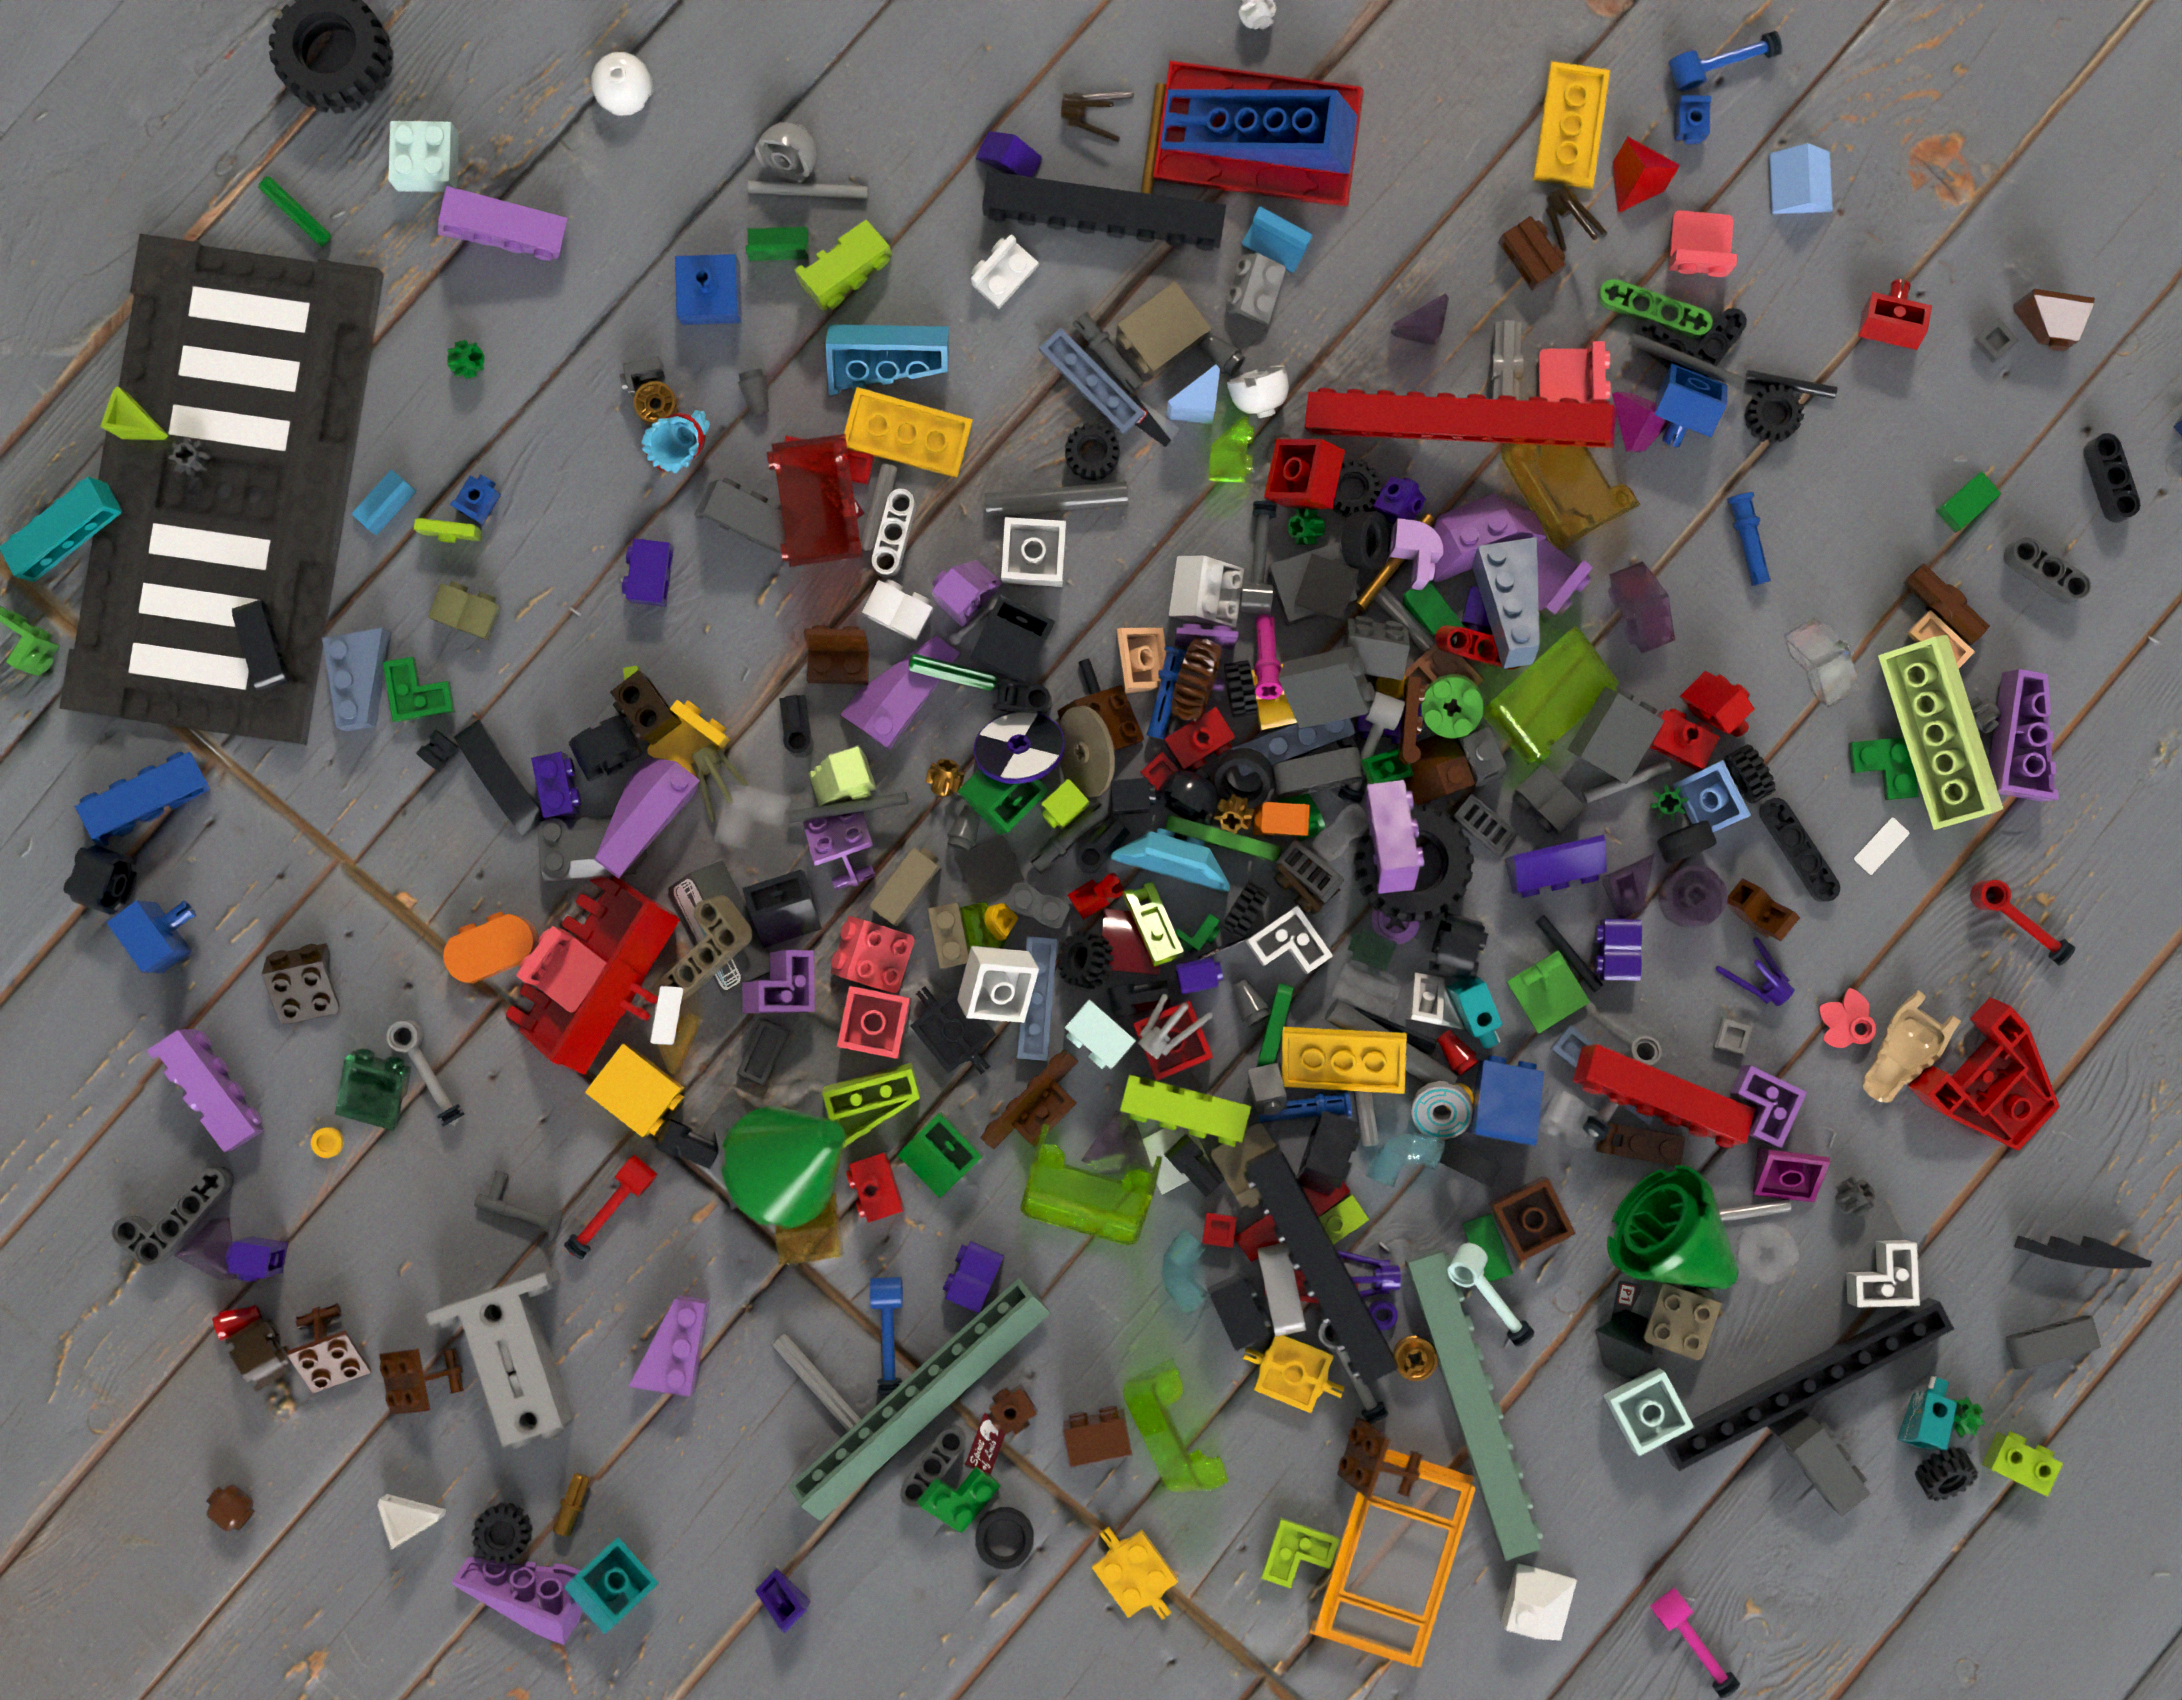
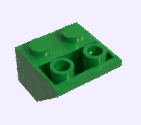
[956,769,1049,835]
[897,1112,984,1199]

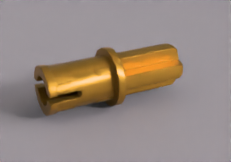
[552,1473,590,1537]

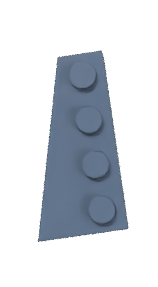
[1472,537,1540,669]

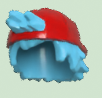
[641,410,710,474]

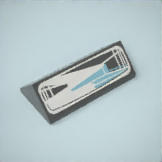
[668,860,770,996]

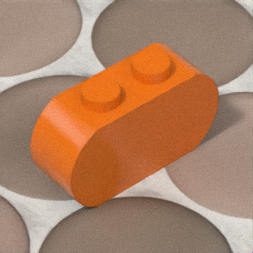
[443,911,539,983]

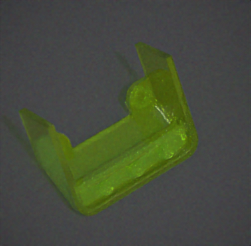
[1020,1123,1163,1245]

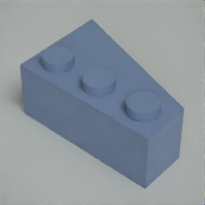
[322,628,392,731]

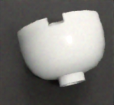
[591,52,652,116]
[1227,365,1289,418]

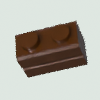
[1498,216,1566,291]

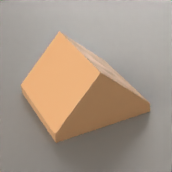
[1116,628,1170,694]

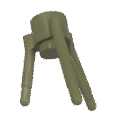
[691,744,748,822]

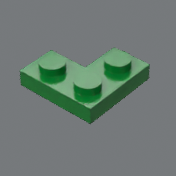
[383,657,455,723]
[1849,737,1919,800]
[917,1467,1001,1533]

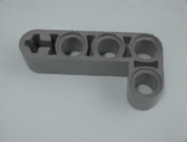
[111,1167,234,1266]

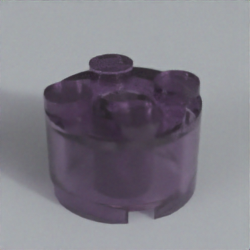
[1659,865,1728,928]

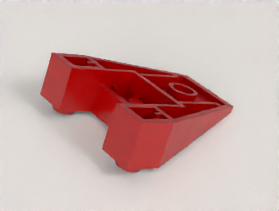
[1907,997,2060,1151]

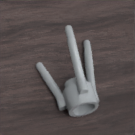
[1138,994,1213,1059]

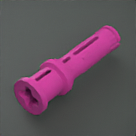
[1254,614,1283,700]

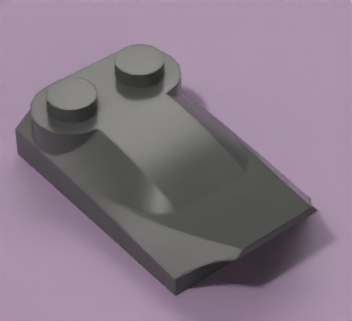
[538,815,647,883]

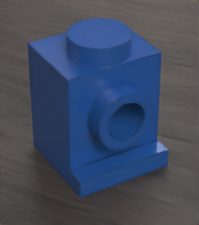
[1675,95,1711,144]
[450,474,501,525]

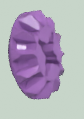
[1371,909,1420,944]

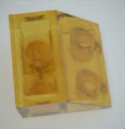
[775,1193,844,1265]

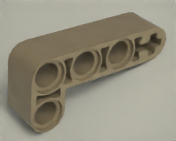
[653,895,752,1001]

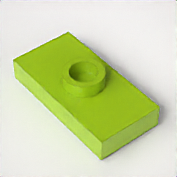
[414,518,482,543]
[1319,1194,1369,1244]

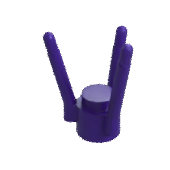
[1715,937,1795,1006]
[1337,1250,1401,1298]

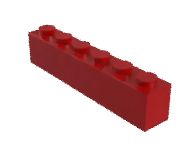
[1572,1044,1755,1148]

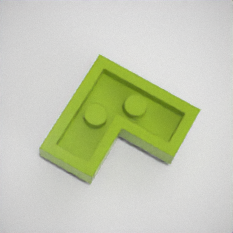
[1261,1517,1340,1589]

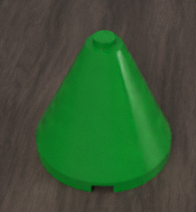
[721,1106,845,1229]
[1607,1165,1739,1290]

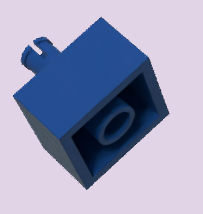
[675,254,742,325]
[1654,363,1728,447]
[106,900,196,973]

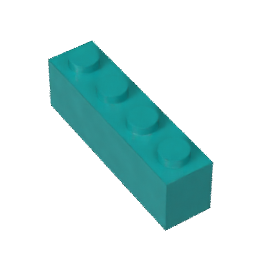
[0,476,123,582]

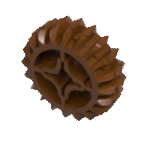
[1171,638,1222,721]

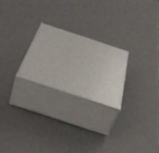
[1713,1018,1753,1056]

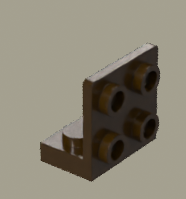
[1272,851,1340,915]

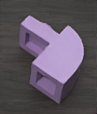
[1389,518,1443,590]

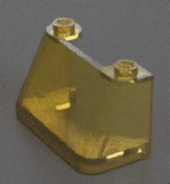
[1501,401,1640,550]

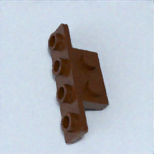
[980,1049,1078,1149]

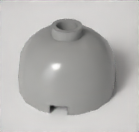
[755,122,817,183]

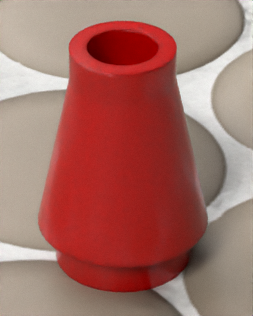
[1436,1029,1479,1076]
[212,1304,262,1341]

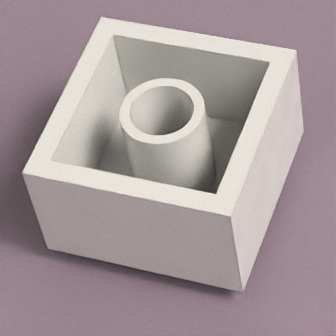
[1001,517,1066,587]
[957,946,1039,1023]

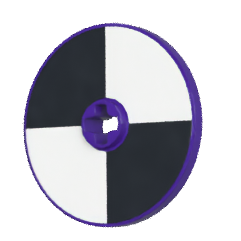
[974,712,1065,784]

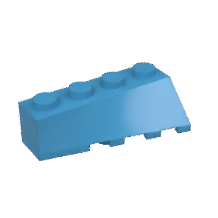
[825,325,950,396]

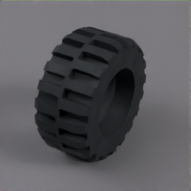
[268,0,393,114]
[1353,803,1474,922]

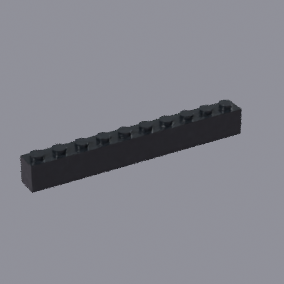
[1661,1298,1954,1471]

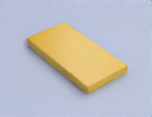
[1533,61,1610,189]
[841,387,973,479]
[1282,1027,1407,1094]

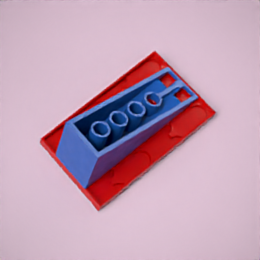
[1153,61,1364,207]

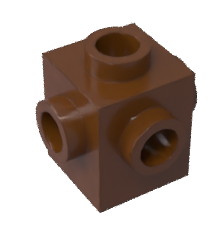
[988,1384,1038,1434]

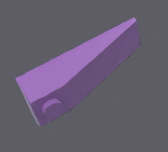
[595,757,700,879]

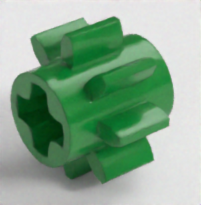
[447,340,485,379]
[1288,509,1325,545]
[1650,784,1689,822]
[1951,1397,1985,1438]

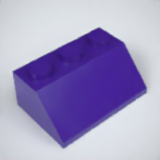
[1505,835,1607,898]

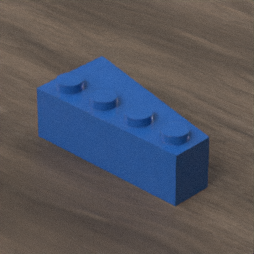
[74,752,210,847]

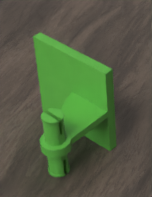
[1506,950,1590,1034]

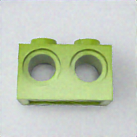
[1041,779,1090,830]

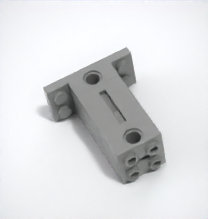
[426,1267,573,1449]

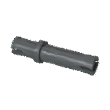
[1073,312,1145,394]
[1029,801,1111,874]

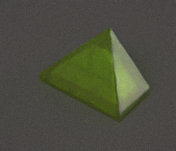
[960,902,1010,953]

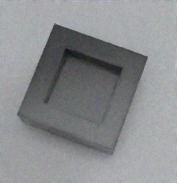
[1973,318,2019,363]

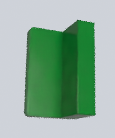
[745,227,809,261]

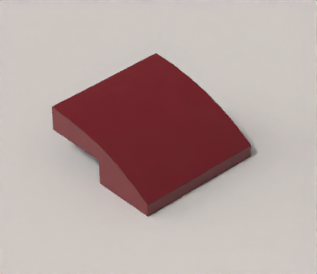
[1102,909,1160,975]

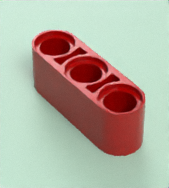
[1435,625,1521,670]

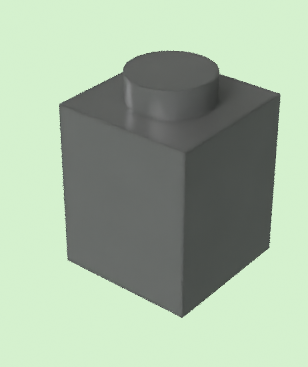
[1247,1063,1287,1115]

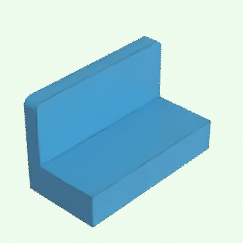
[1242,206,1312,273]
[351,469,416,536]

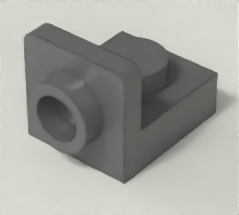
[620,356,665,399]

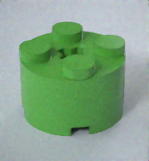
[1422,673,1484,738]

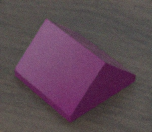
[1753,1148,1830,1203]

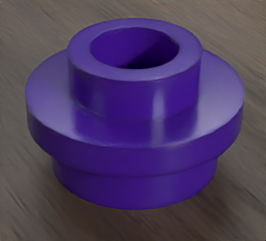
[1369,1300,1398,1331]

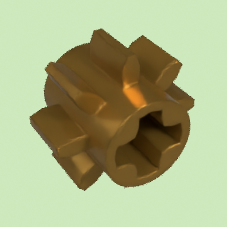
[925,759,965,797]
[1214,794,1254,834]

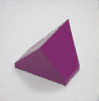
[1612,392,1671,452]

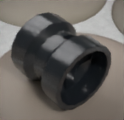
[416,729,459,772]

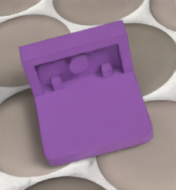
[1537,539,1593,620]

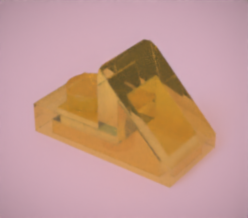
[658,1013,703,1074]

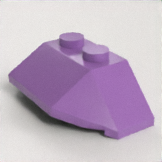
[1433,493,1547,584]

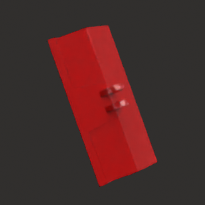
[506,876,680,1075]

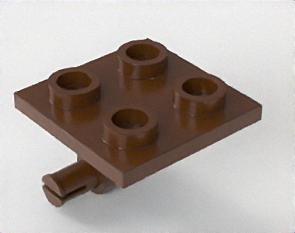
[287,1303,371,1393]
[379,1348,464,1415]
[1337,1417,1424,1499]

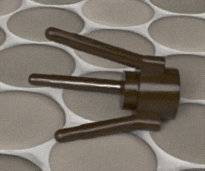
[1061,92,1134,142]
[1545,186,1607,252]

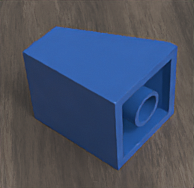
[1466,1055,1544,1146]

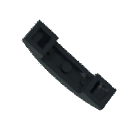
[454,720,546,836]

